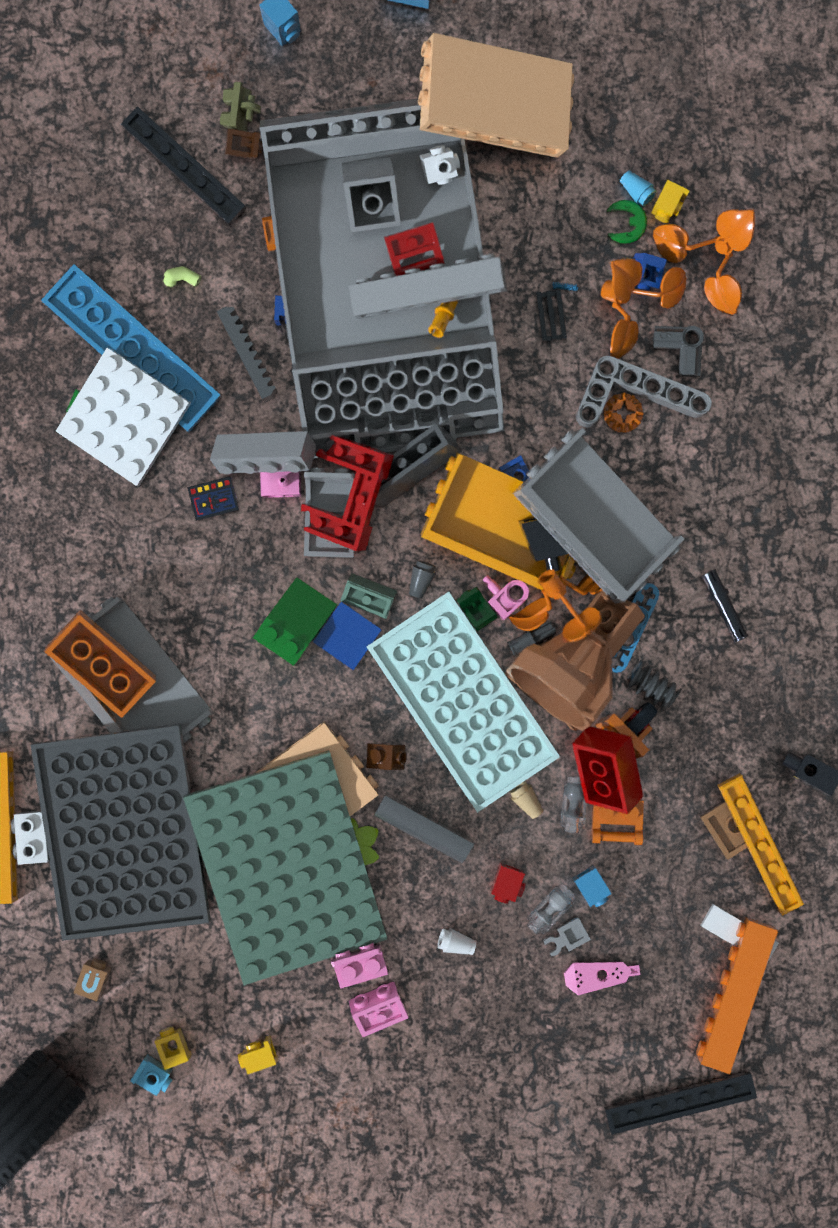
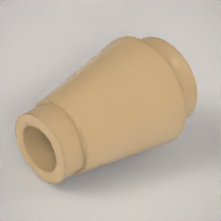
[509,781,544,819]

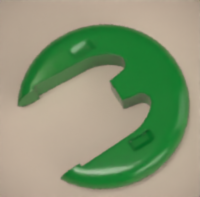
[606,200,647,244]

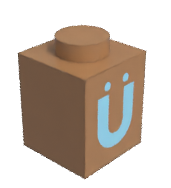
[73,959,112,1001]

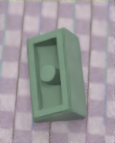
[340,573,397,619]

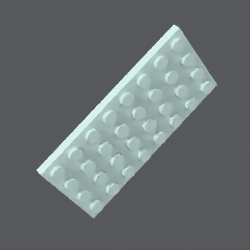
[367,592,560,813]

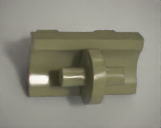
[220,82,261,131]

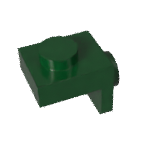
[457,587,498,632]

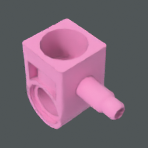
[260,471,301,498]
[483,575,529,621]

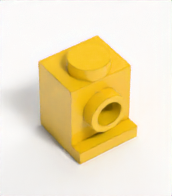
[651,180,690,223]
[154,1026,192,1070]
[238,1035,278,1075]

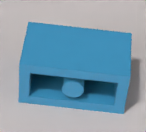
[259,0,301,47]

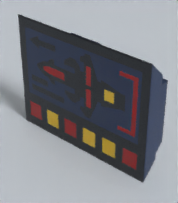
[187,476,239,521]

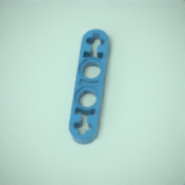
[612,583,660,673]

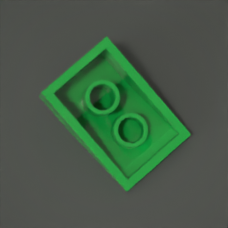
[253,577,337,666]

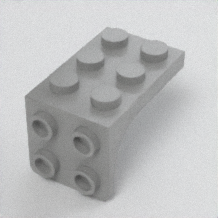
[304,468,355,558]

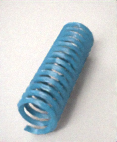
[552,282,578,291]

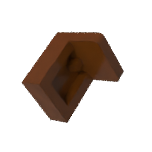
[225,129,263,159]
[366,743,407,770]

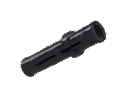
[701,569,749,643]

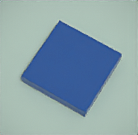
[313,602,382,670]

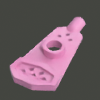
[564,962,640,995]

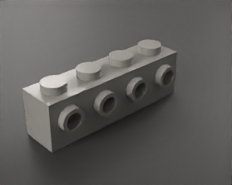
[210,431,316,474]

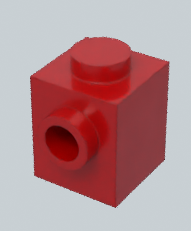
[490,863,526,904]

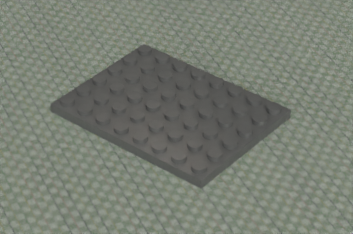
[31,724,211,941]

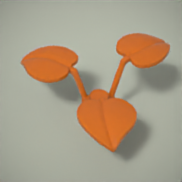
[653,209,755,314]
[601,258,686,359]
[509,569,603,642]

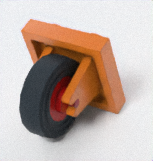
[596,702,658,759]

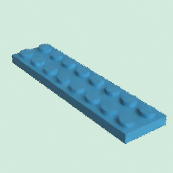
[41,264,222,433]

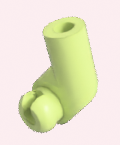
[163,266,202,287]

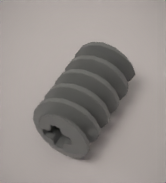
[627,659,682,712]

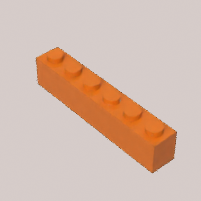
[696,917,778,1074]

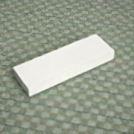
[701,904,779,961]

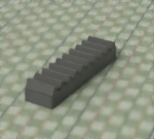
[216,306,278,403]

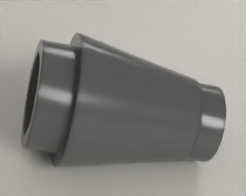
[409,560,436,599]

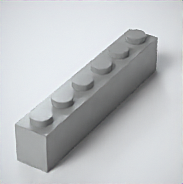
[349,254,507,319]

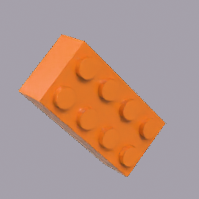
[45,610,156,718]

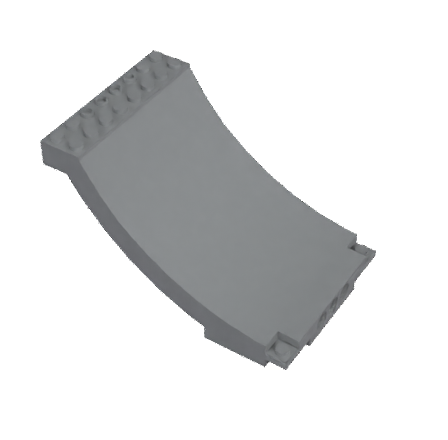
[260,98,504,458]

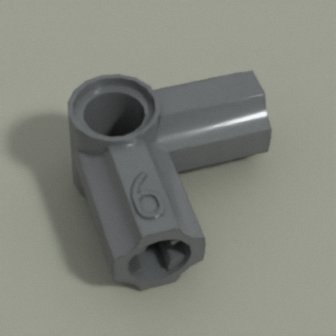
[653,326,704,377]

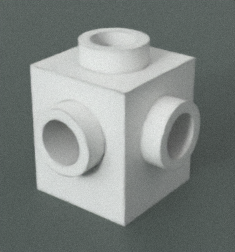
[420,145,460,185]

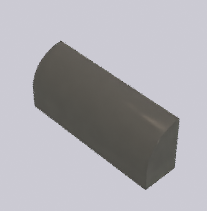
[375,423,462,507]
[374,793,474,863]

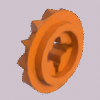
[603,393,644,433]

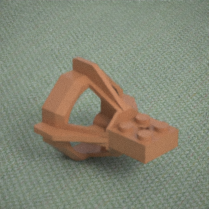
[505,591,645,731]

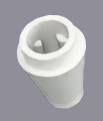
[438,928,476,955]

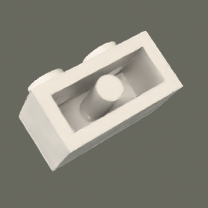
[11,811,49,865]

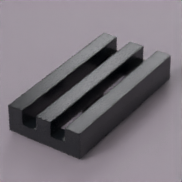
[536,289,567,342]

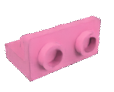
[331,943,388,989]
[349,982,409,1037]

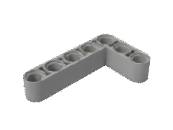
[576,356,712,428]

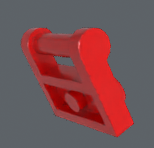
[384,222,445,276]

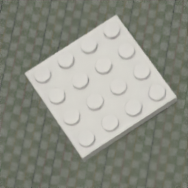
[56,348,191,486]

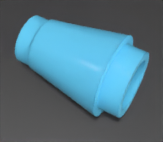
[620,170,657,206]

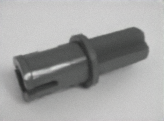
[507,621,557,656]

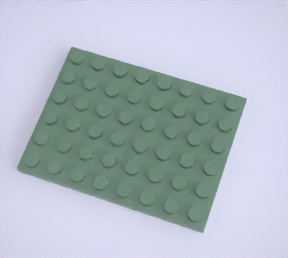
[183,750,387,985]

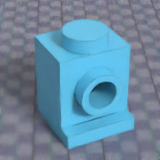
[130,1054,173,1096]

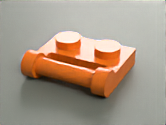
[592,800,644,845]

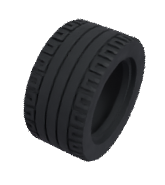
[0,1049,86,1192]

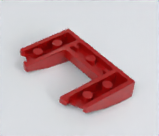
[301,435,394,551]

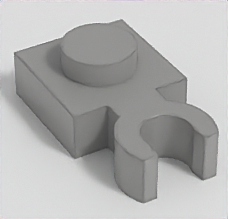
[543,916,591,956]

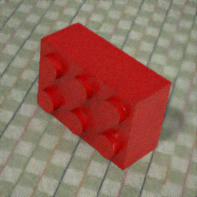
[572,726,644,814]

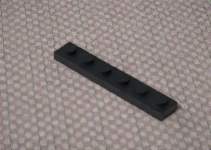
[121,106,246,226]
[604,1071,757,1135]

